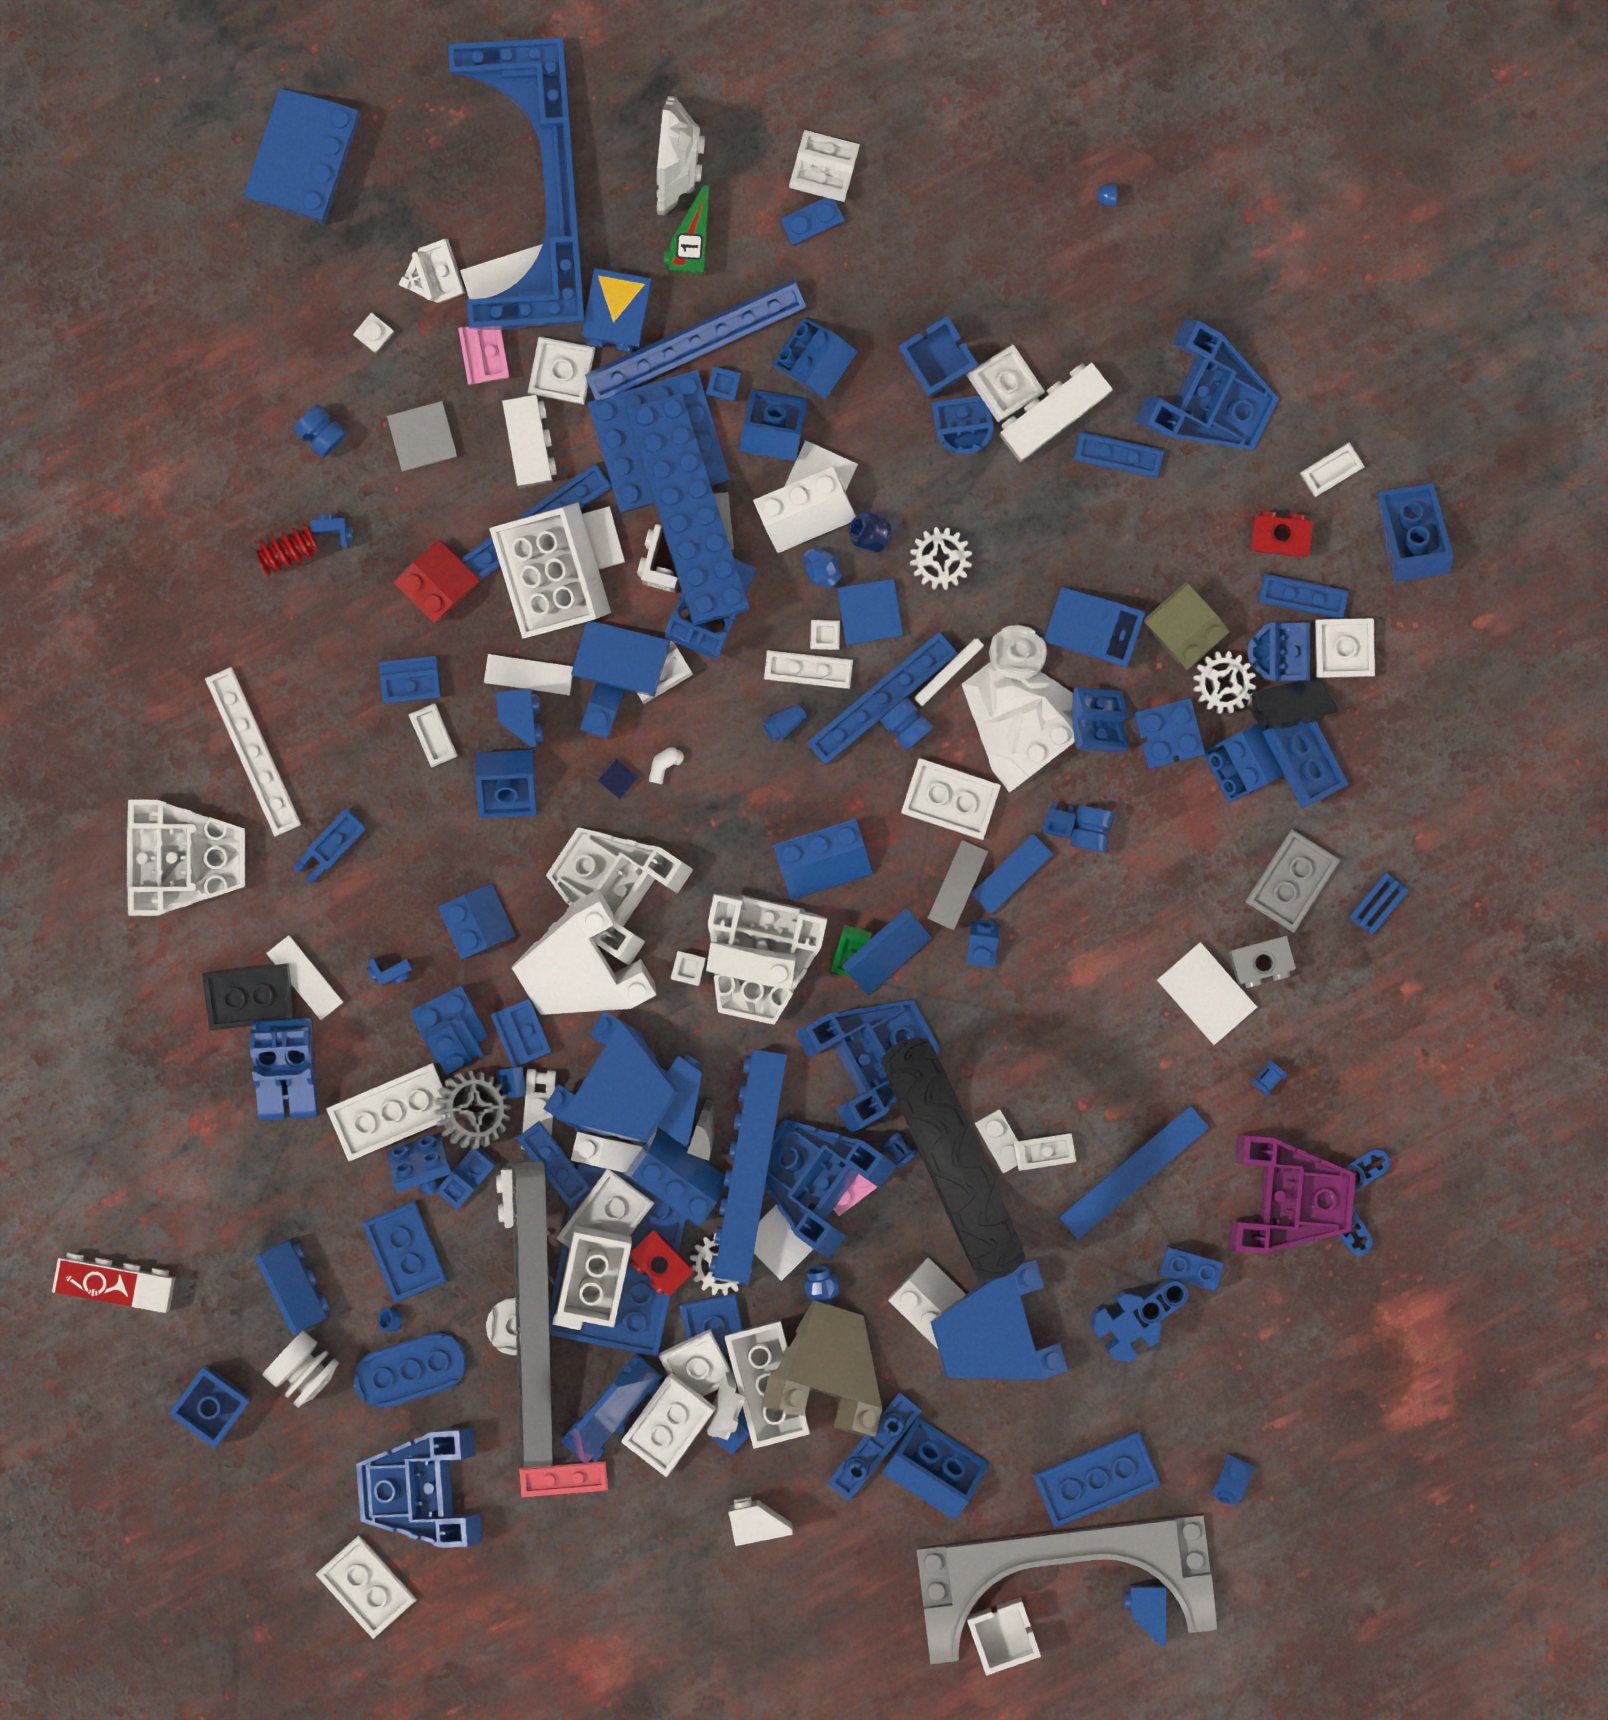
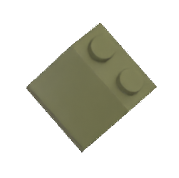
[1143,582,1229,670]

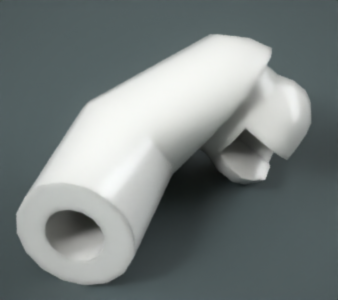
[649,747,684,784]

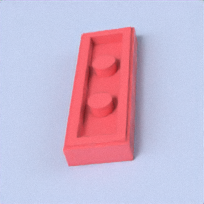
[519,1460,608,1497]

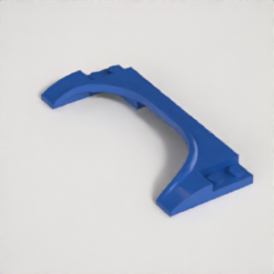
[448,38,584,330]

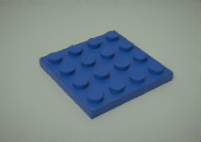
[587,370,730,514]

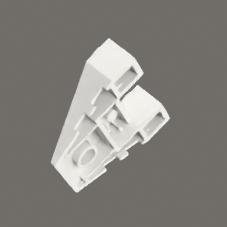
[546,827,693,965]
[512,889,656,1015]

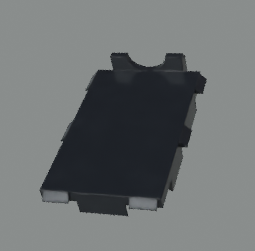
[1247,677,1339,729]

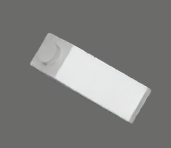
[706,942,797,989]
[571,1132,644,1173]

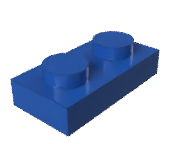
[780,197,844,247]

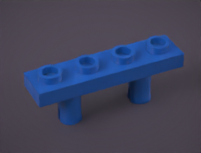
[827,1392,922,1501]

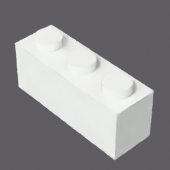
[502,395,557,488]

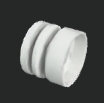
[262,1330,340,1408]

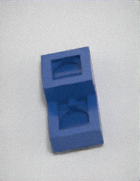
[436,1147,498,1210]

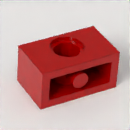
[1249,511,1313,558]
[629,1229,696,1296]

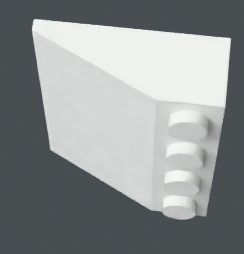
[489,502,611,639]

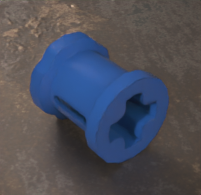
[1249,1059,1288,1098]
[880,1131,917,1169]

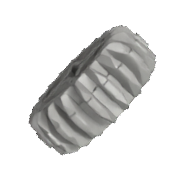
[433,1071,511,1149]

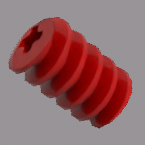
[255,523,320,577]

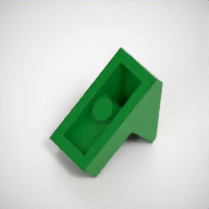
[831,925,872,978]

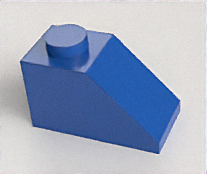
[580,683,625,740]
[1124,1584,1166,1646]

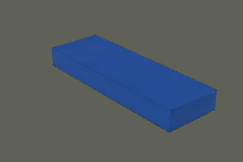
[1073,432,1164,479]
[1258,574,1349,619]
[971,834,1053,914]
[516,1120,592,1207]

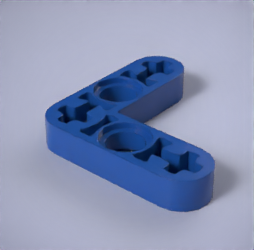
[1339,1149,1390,1255]

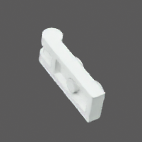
[521,1069,556,1150]

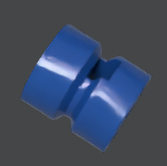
[293,404,347,459]
[880,697,934,751]
[1070,805,1114,853]

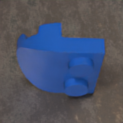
[931,396,993,455]
[1248,623,1310,681]

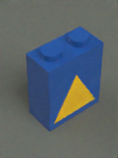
[582,268,652,353]

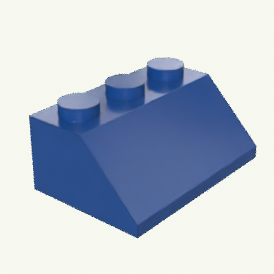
[773,819,873,900]
[624,1127,725,1227]
[254,1238,331,1335]
[882,1417,989,1520]

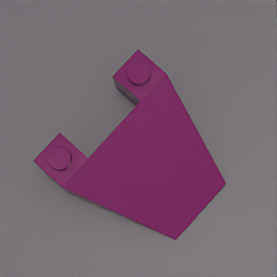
[1228,1134,1356,1254]

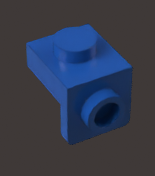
[310,514,354,549]
[966,920,1000,968]
[367,957,414,986]
[1210,1455,1254,1506]

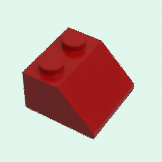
[394,539,481,623]

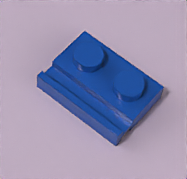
[378,656,441,704]
[491,999,552,1068]
[422,1012,484,1075]

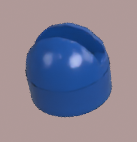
[1097,184,1117,207]
[378,1308,403,1332]

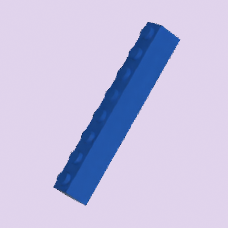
[709,1049,787,1286]

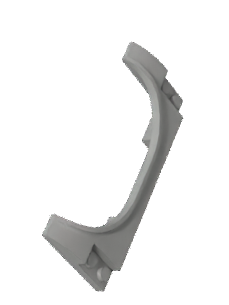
[917,1514,1217,1664]

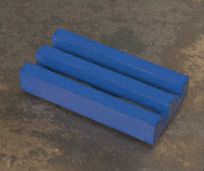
[1349,872,1409,935]

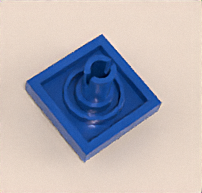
[386,1133,451,1195]

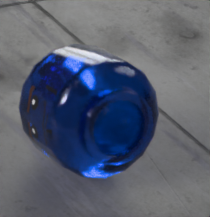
[849,512,892,553]

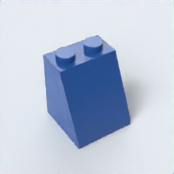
[657,1054,703,1146]

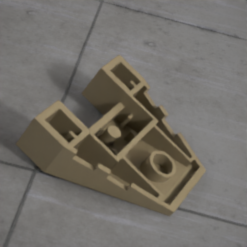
[762,1301,882,1437]

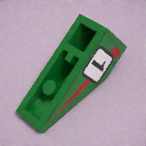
[664,186,709,276]

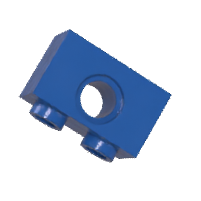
[1158,1246,1224,1291]

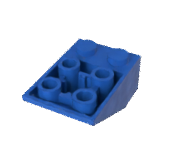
[1044,587,1145,669]

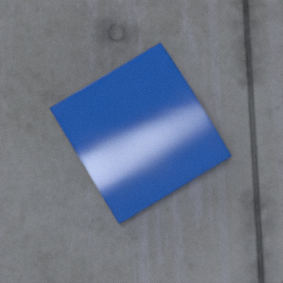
[1072,687,1129,753]

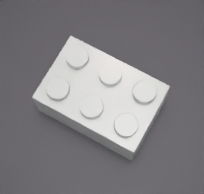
[557,1225,632,1328]

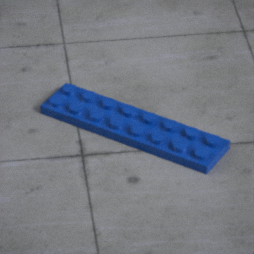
[626,393,749,626]

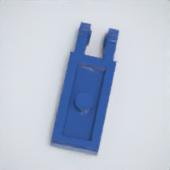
[293,808,368,885]

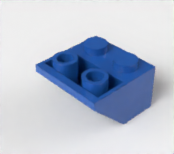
[772,318,857,399]
[495,689,544,749]
[1204,723,1284,803]

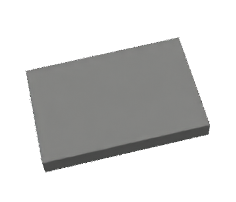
[1245,829,1340,933]

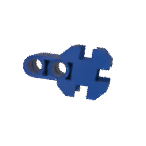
[664,558,757,661]
[250,1018,318,1121]
[1090,1278,1188,1362]

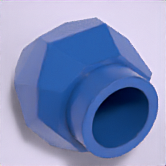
[803,548,843,589]
[804,1265,839,1305]

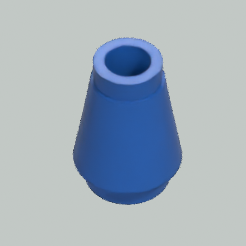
[762,704,807,742]

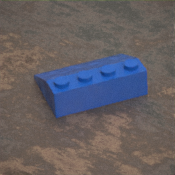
[243,88,361,225]

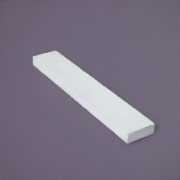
[205,667,302,837]

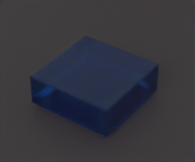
[598,759,638,799]

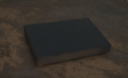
[202,963,295,1031]

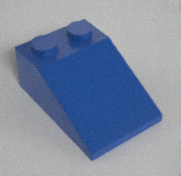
[1377,483,1453,582]

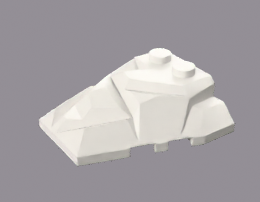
[657,96,705,215]
[961,662,1075,793]
[127,800,245,916]
[708,894,827,1025]

